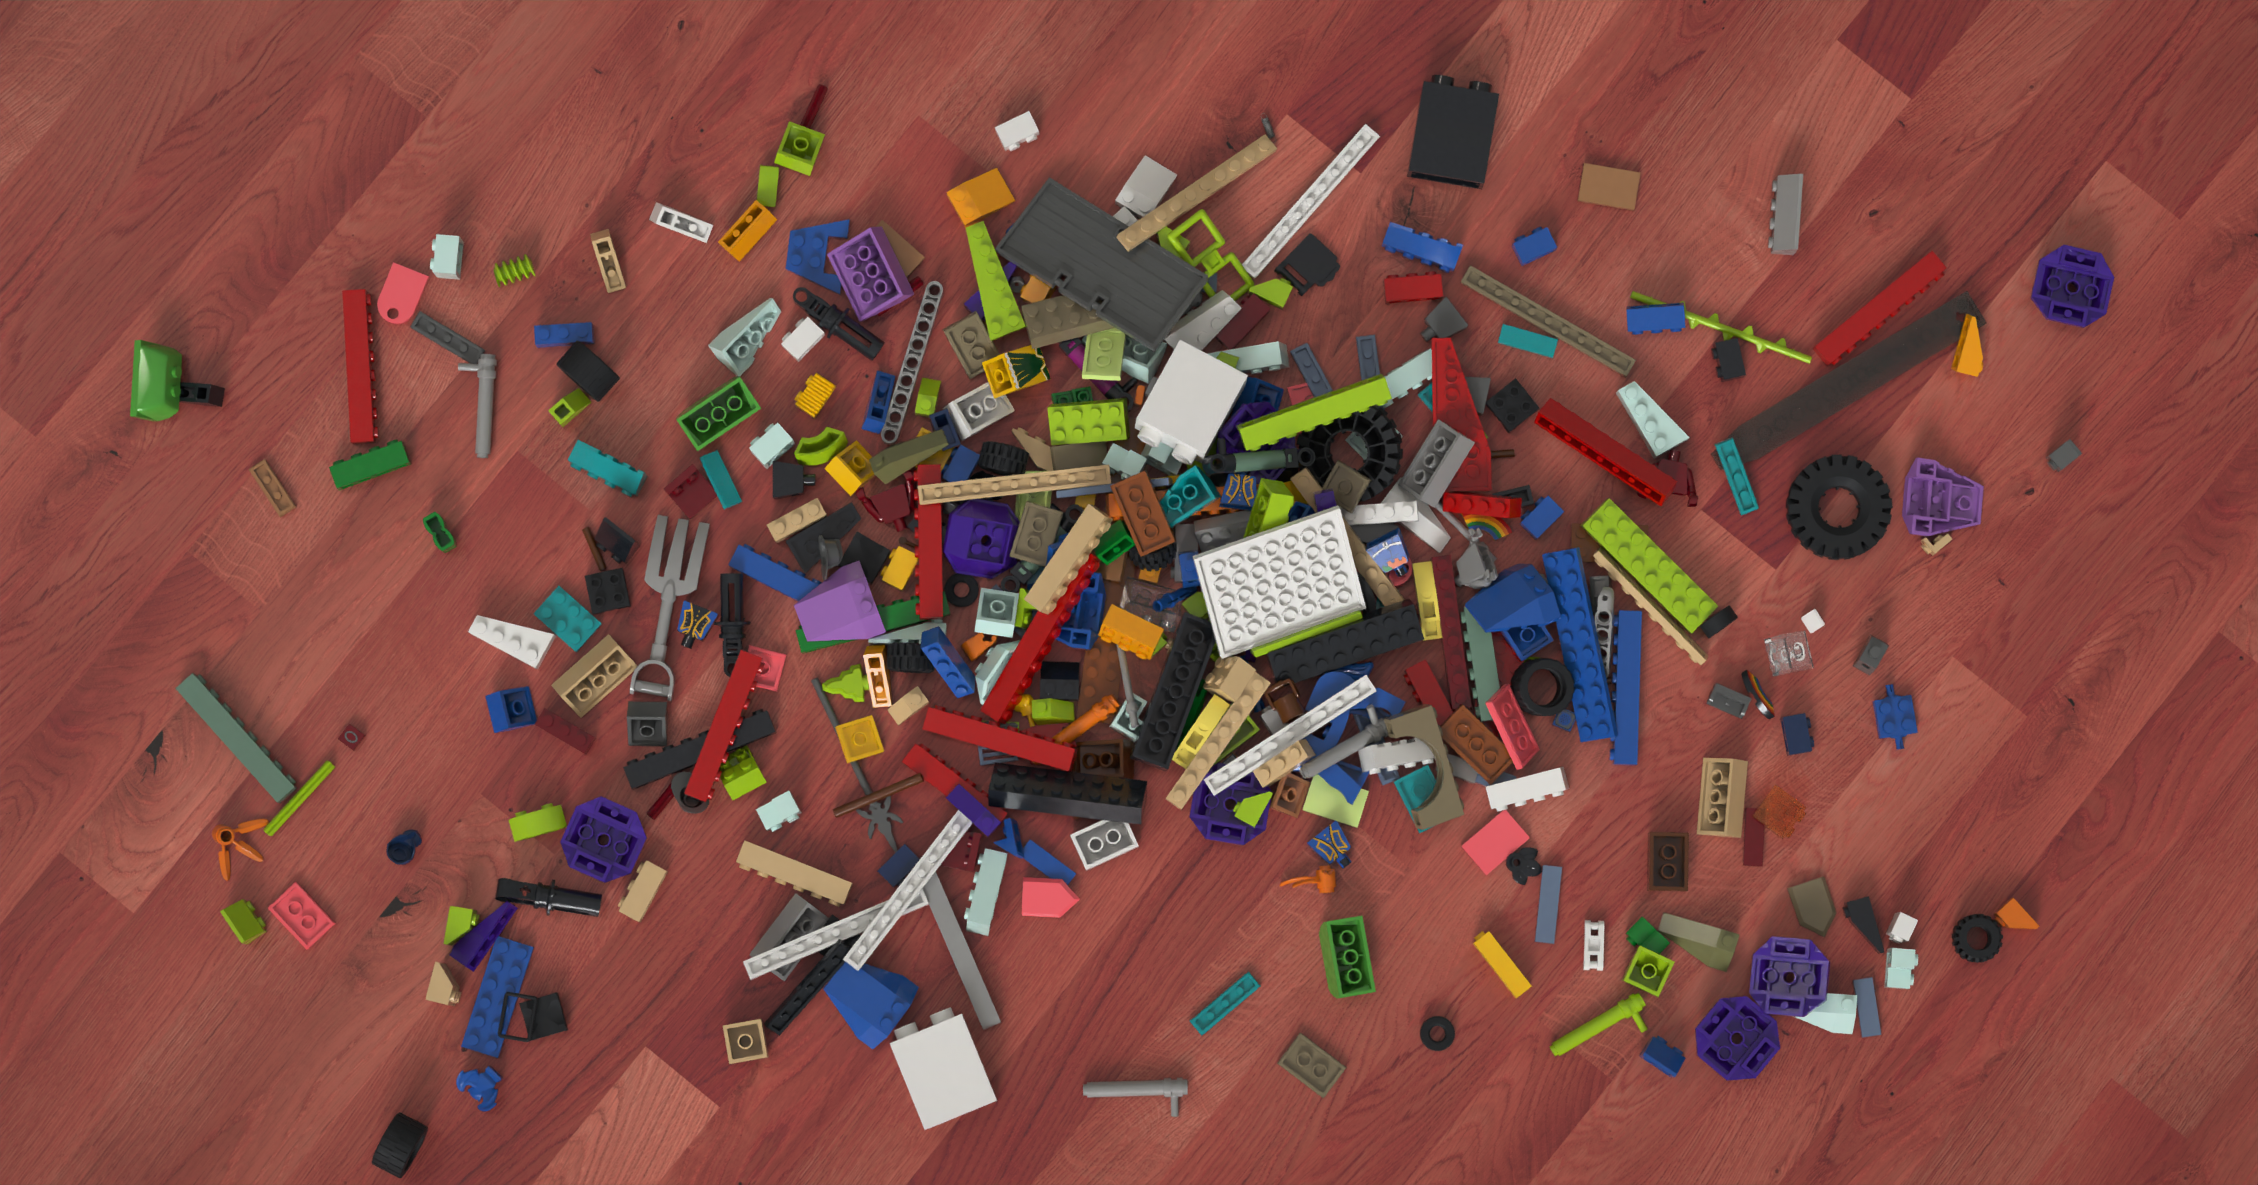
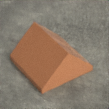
[1269,773,1311,818]

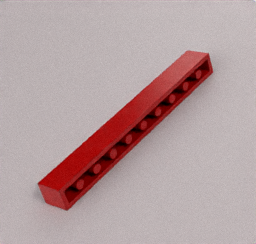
[980,552,1101,724]

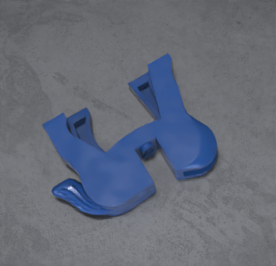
[1292,662,1406,805]

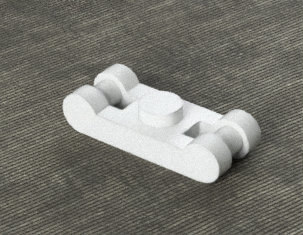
[1583,920,1604,971]

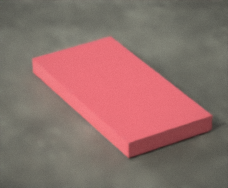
[1485,684,1540,770]

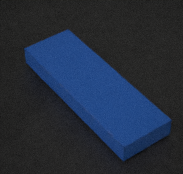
[1023,840,1076,885]

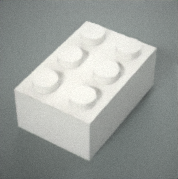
[1070,820,1139,871]

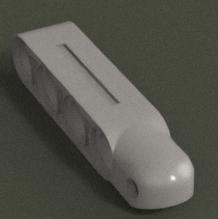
[1595,587,1615,678]

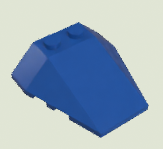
[1465,563,1561,633]
[1027,572,1106,650]
[823,962,919,1049]

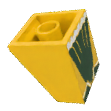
[982,345,1051,399]

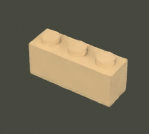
[767,498,827,543]
[1253,739,1316,788]
[618,860,668,923]

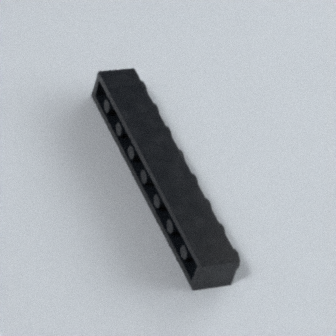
[623,709,776,790]

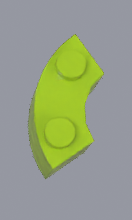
[794,427,848,466]
[509,803,567,842]

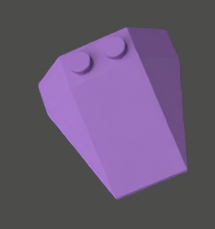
[1902,458,1984,536]
[794,561,886,641]

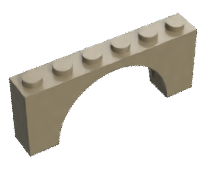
[1384,704,1464,830]

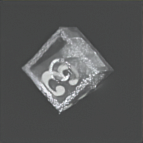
[1764,631,1814,677]

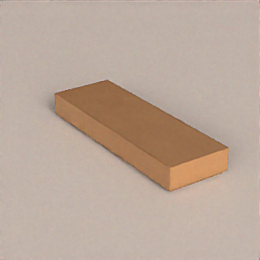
[249,459,296,518]

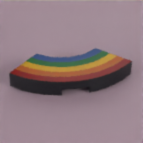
[1741,670,1775,720]

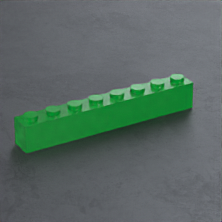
[796,591,951,654]

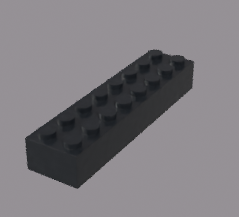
[1266,599,1424,686]
[1129,612,1216,771]
[988,763,1147,824]

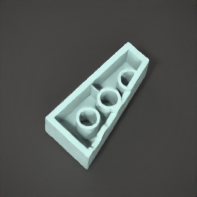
[1207,341,1290,374]
[964,848,1008,936]

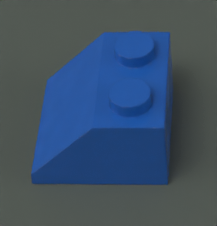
[485,686,537,733]
[1639,1036,1686,1078]

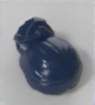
[386,829,422,865]

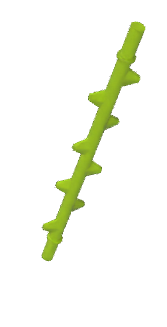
[1630,291,1812,364]

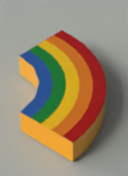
[1461,514,1512,541]

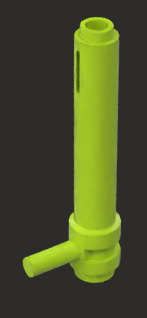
[1549,993,1648,1056]

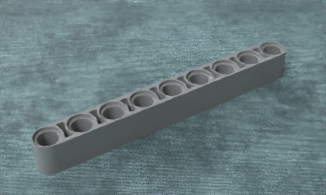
[881,281,944,446]
[922,872,1001,1030]

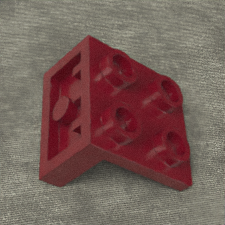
[664,464,717,519]
[940,831,982,872]

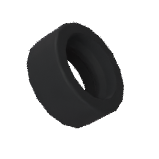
[1700,605,1738,638]

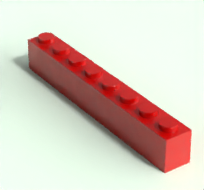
[1813,251,1946,366]
[342,289,379,445]
[1534,398,1678,506]
[914,464,943,620]
[684,650,765,802]
[922,705,1078,772]

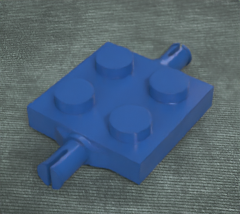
[1872,684,1918,750]

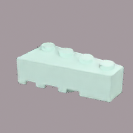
[1374,348,1432,408]
[1616,381,1690,459]

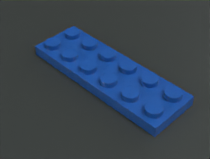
[461,936,534,1058]

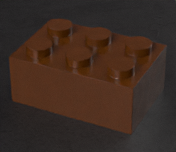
[1647,832,1689,892]

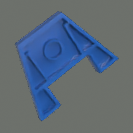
[786,219,850,295]

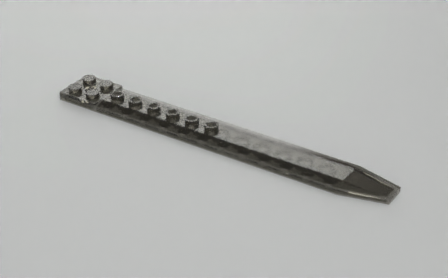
[1711,291,1987,471]

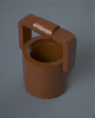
[1265,679,1306,724]

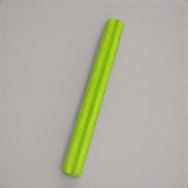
[264,761,335,836]

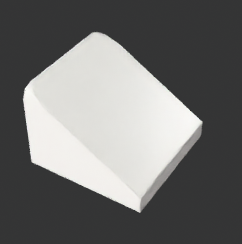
[1801,609,1825,633]

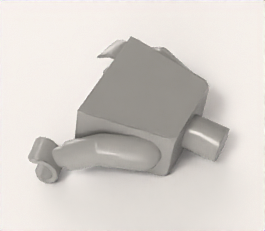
[1454,528,1498,589]

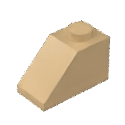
[887,686,929,726]

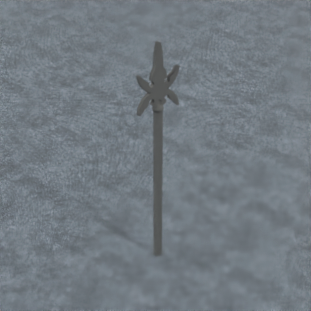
[811,678,904,852]

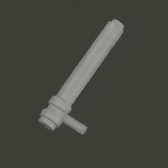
[458,354,497,458]
[1299,704,1389,778]
[1083,1077,1188,1117]

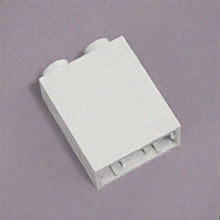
[1135,340,1248,465]
[890,1007,997,1130]

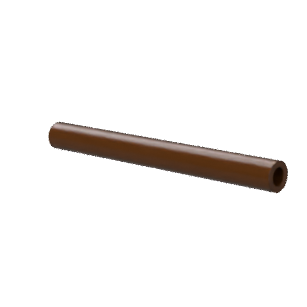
[833,773,924,818]

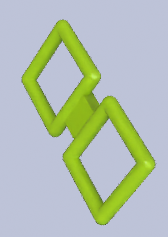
[1168,209,1255,301]

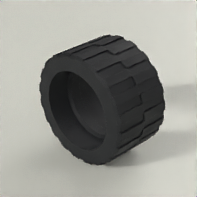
[556,341,620,402]
[1510,658,1575,716]
[372,1112,428,1178]

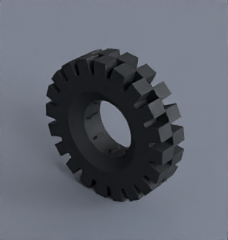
[1297,405,1403,502]
[1786,454,1893,560]

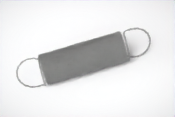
[1261,113,1276,143]

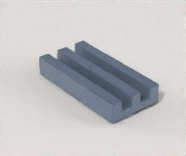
[978,746,1019,766]

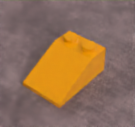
[946,168,1015,229]

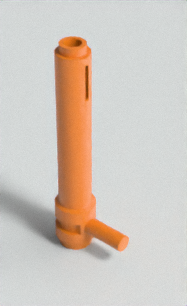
[1032,694,1120,766]

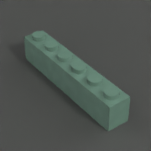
[1460,607,1500,722]

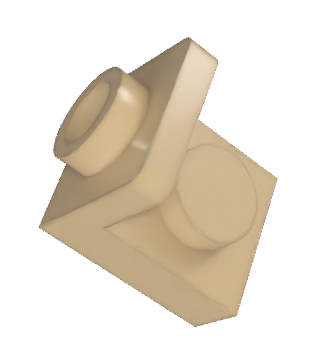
[1920,533,1952,556]

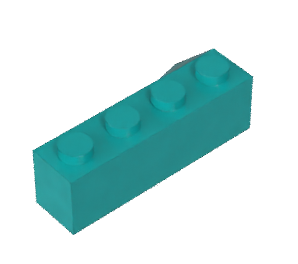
[568,440,648,497]

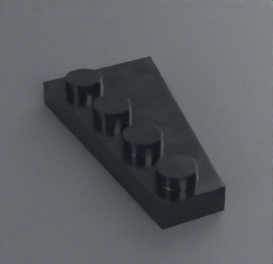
[786,502,861,574]

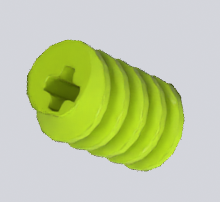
[494,254,536,287]

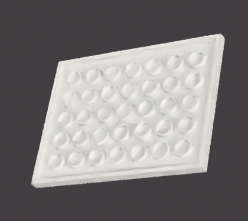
[1192,505,1366,659]

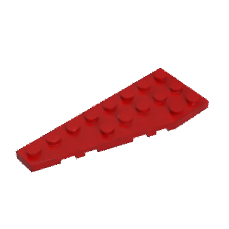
[1432,338,1492,491]

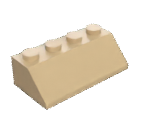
[551,634,638,718]
[1697,758,1748,838]

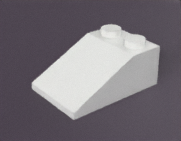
[1115,155,1177,219]
[943,382,1015,441]

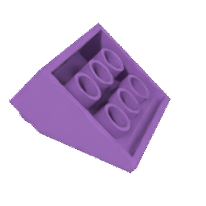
[827,226,914,322]

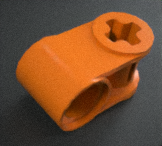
[960,633,998,662]

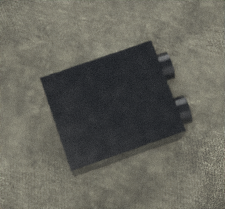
[1407,75,1499,190]

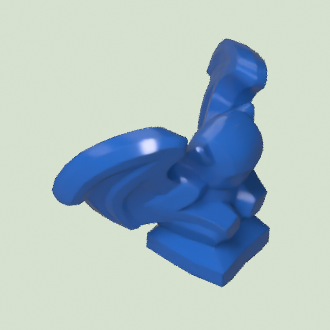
[456,1066,503,1112]

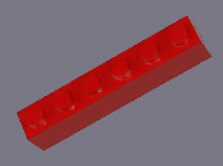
[902,743,1008,832]

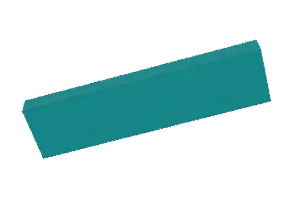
[1714,437,1759,516]
[1190,971,1260,1036]

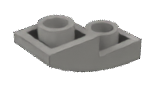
[1435,754,1478,783]

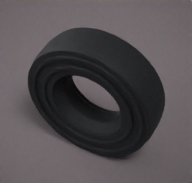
[944,573,979,607]
[1420,1016,1455,1051]

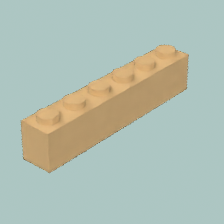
[1024,504,1113,614]
[736,840,853,907]

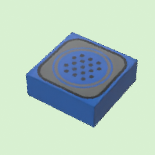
[1552,709,1576,732]

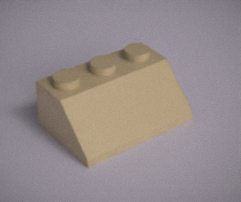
[425,962,462,1006]

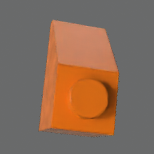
[1994,898,2040,930]

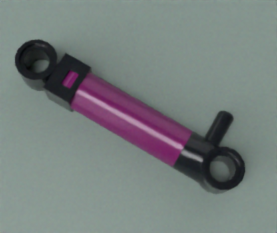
[1058,337,1138,412]

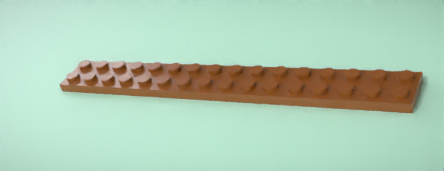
[1076,418,1149,724]

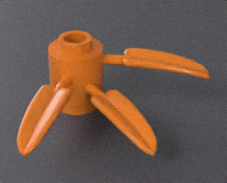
[212,819,269,881]
[1279,865,1336,893]

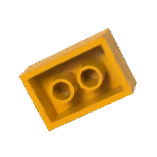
[1098,604,1164,660]

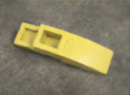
[1412,561,1442,641]
[1172,694,1231,769]

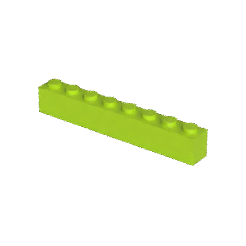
[1236,374,1392,451]

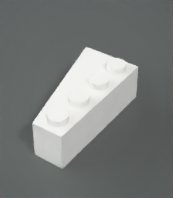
[468,615,556,670]

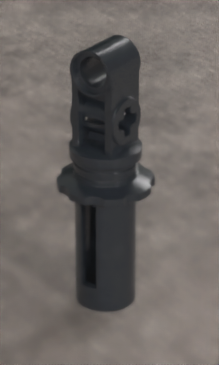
[793,287,885,361]
[714,573,751,677]
[495,878,602,917]

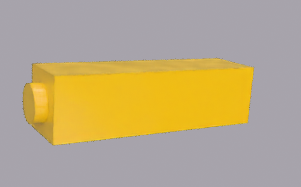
[1473,931,1532,998]

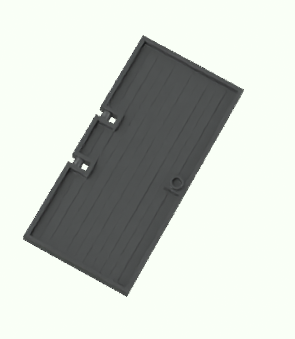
[995,177,1209,352]

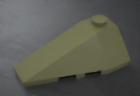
[869,429,949,484]
[1658,912,1739,972]

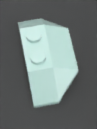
[975,640,1021,706]

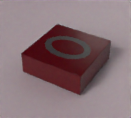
[338,724,366,751]

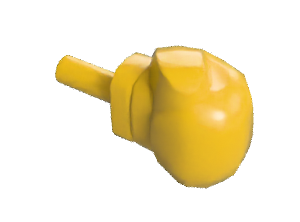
[1014,694,1035,727]

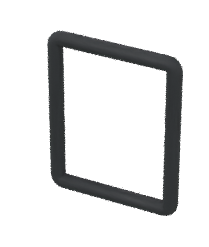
[498,992,538,1042]

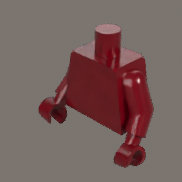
[1637,450,1698,507]
[855,470,915,532]

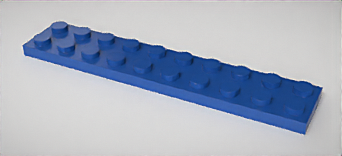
[1542,547,1618,742]

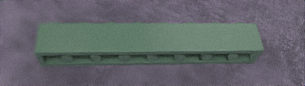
[175,673,297,803]

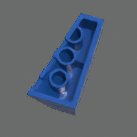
[1382,222,1463,273]

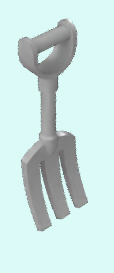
[630,515,710,701]

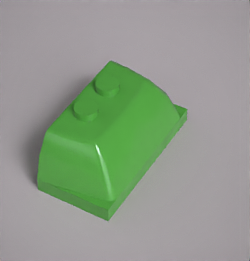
[130,340,182,421]
[676,376,761,451]
[1319,916,1376,999]

